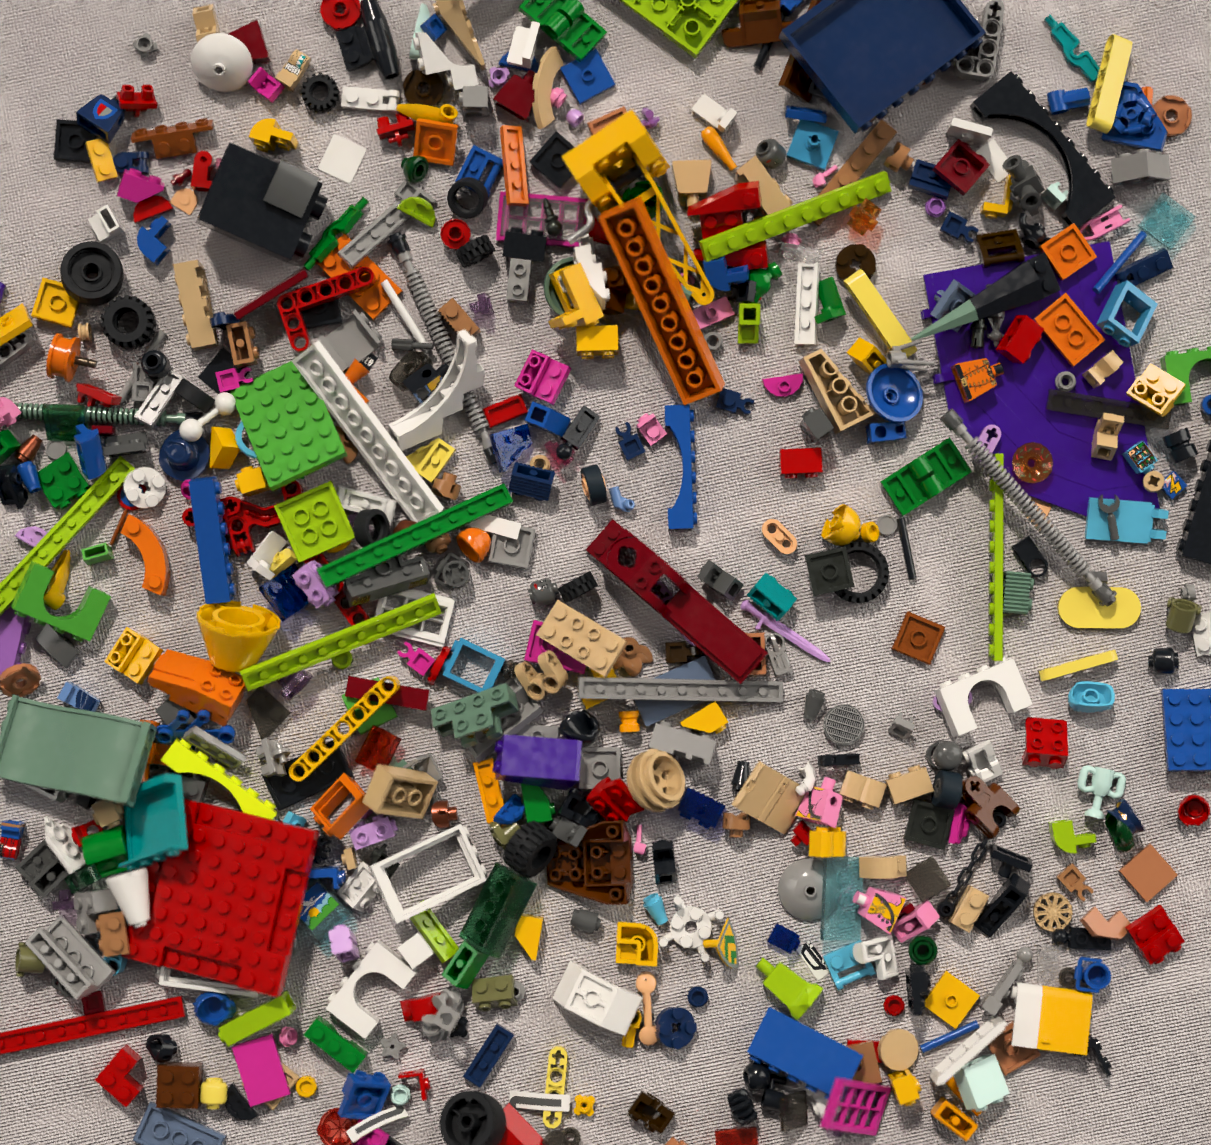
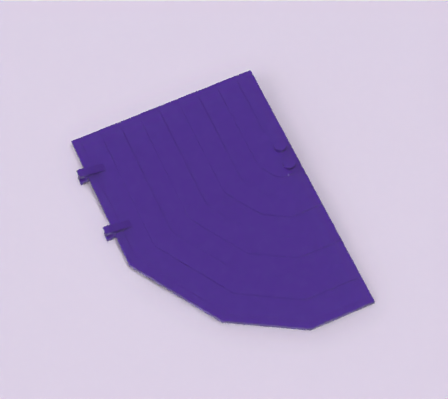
[920,241,1160,517]

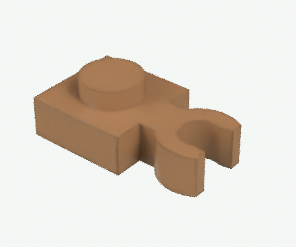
[1056,863,1093,901]

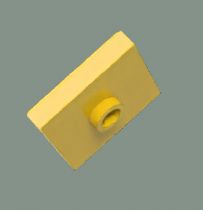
[31,278,79,329]
[0,303,33,346]
[924,970,980,1029]

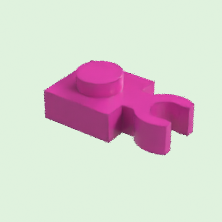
[215,367,254,393]
[397,642,436,676]

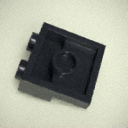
[905,964,931,1016]

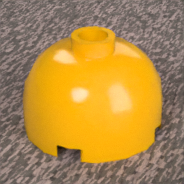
[821,504,861,546]

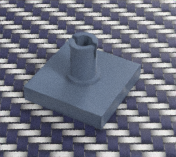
[930,279,976,332]

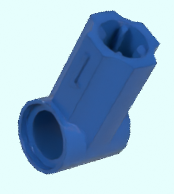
[1047,87,1090,115]

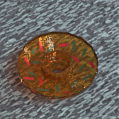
[1012,442,1053,483]

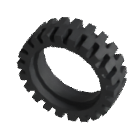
[834,542,889,603]

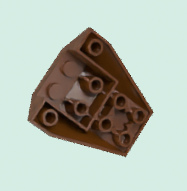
[546,820,634,905]

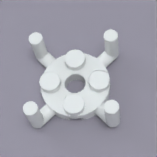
[659,895,724,962]

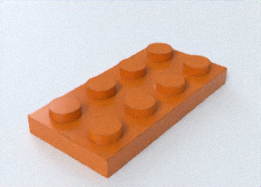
[316,234,403,320]

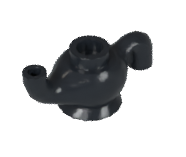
[1018,213,1051,249]

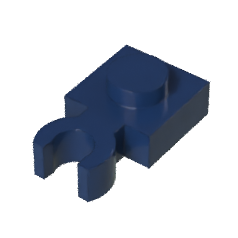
[939,211,979,243]
[716,388,754,414]
[615,422,646,461]

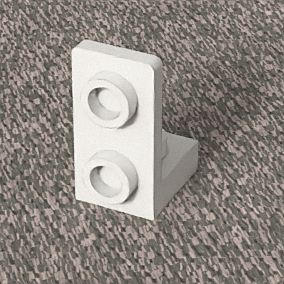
[692,94,737,134]
[247,530,287,581]

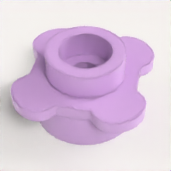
[488,67,510,87]

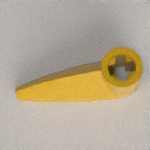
[396,104,458,124]
[43,550,70,610]

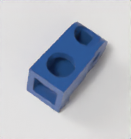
[865,422,907,444]

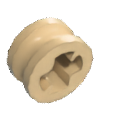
[78,323,92,342]

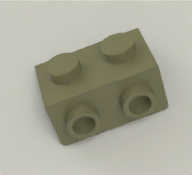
[472,975,517,1012]

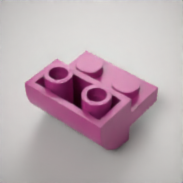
[514,349,572,405]

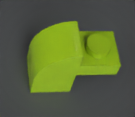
[737,303,760,344]
[1048,819,1096,854]

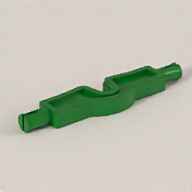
[303,197,369,271]

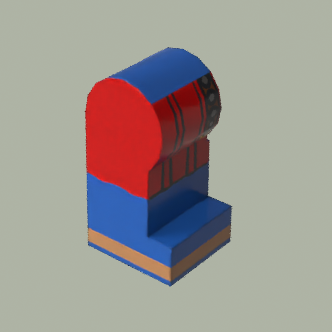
[0,820,25,861]

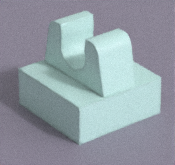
[1041,182,1068,210]

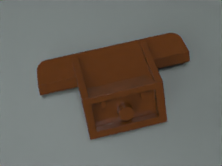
[722,0,794,47]

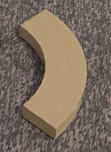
[532,46,563,129]

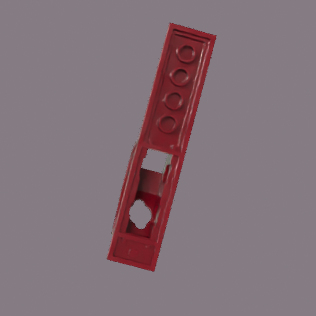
[586,519,768,684]

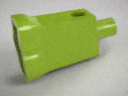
[755,957,823,1021]

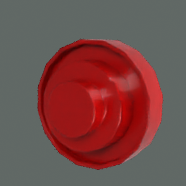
[440,219,471,250]

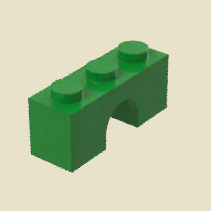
[304,1015,368,1073]

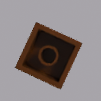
[156,1062,203,1109]

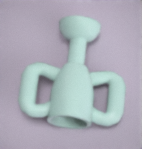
[1077,765,1126,819]

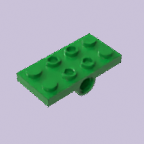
[518,0,607,62]
[880,437,972,516]

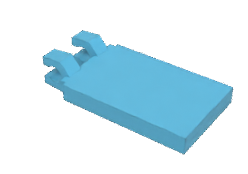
[1084,497,1169,544]

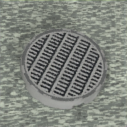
[823,704,865,745]

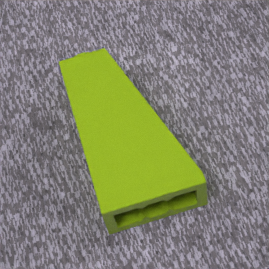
[218,990,297,1046]

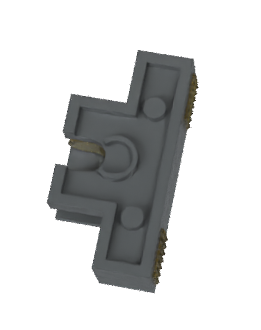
[343,555,430,607]

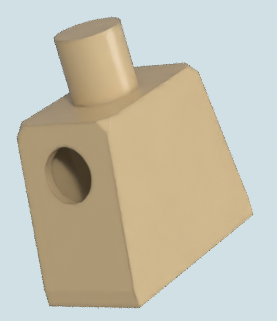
[672,160,711,208]

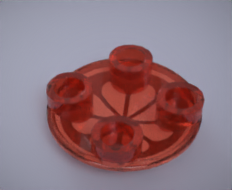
[317,1107,358,1145]

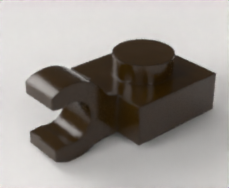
[665,641,702,664]

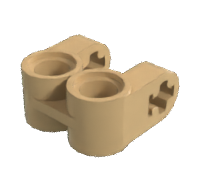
[514,650,568,701]

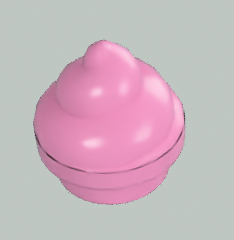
[550,88,567,109]

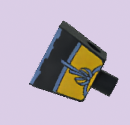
[402,362,449,404]

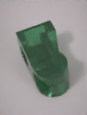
[64,863,102,894]

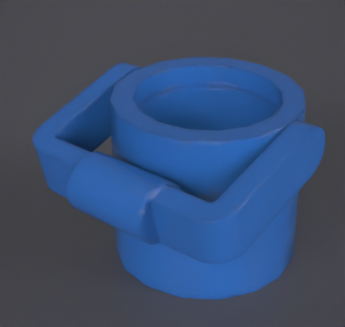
[1074,957,1111,993]

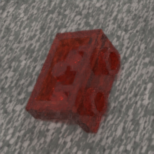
[355,725,401,772]

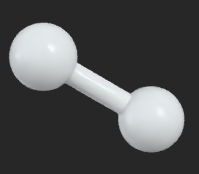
[179,392,236,442]

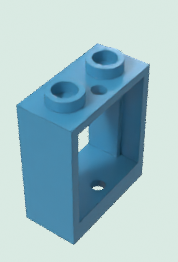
[1096,280,1158,348]
[441,638,506,692]

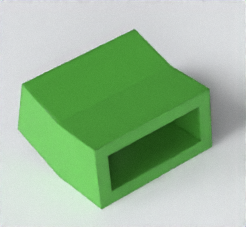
[81,542,115,566]

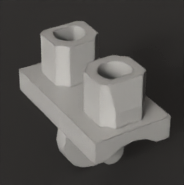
[255,738,290,777]

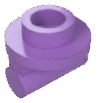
[641,107,660,129]

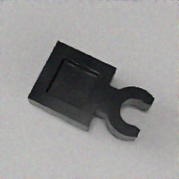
[728,280,756,303]

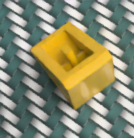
[210,427,240,470]

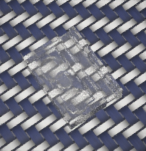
[778,242,822,264]

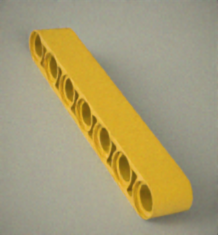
[289,675,400,781]

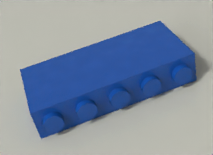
[747,1007,863,1101]

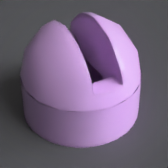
[566,109,584,128]

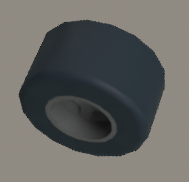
[932,770,963,810]

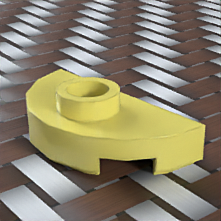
[270,548,297,580]

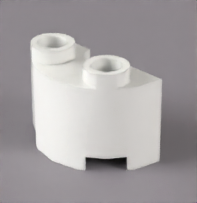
[962,740,1003,782]

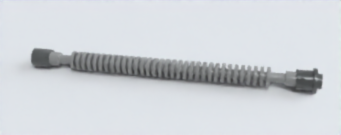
[940,408,1117,607]

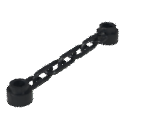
[937,811,1006,918]

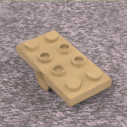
[536,600,628,677]

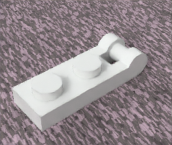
[341,86,400,113]

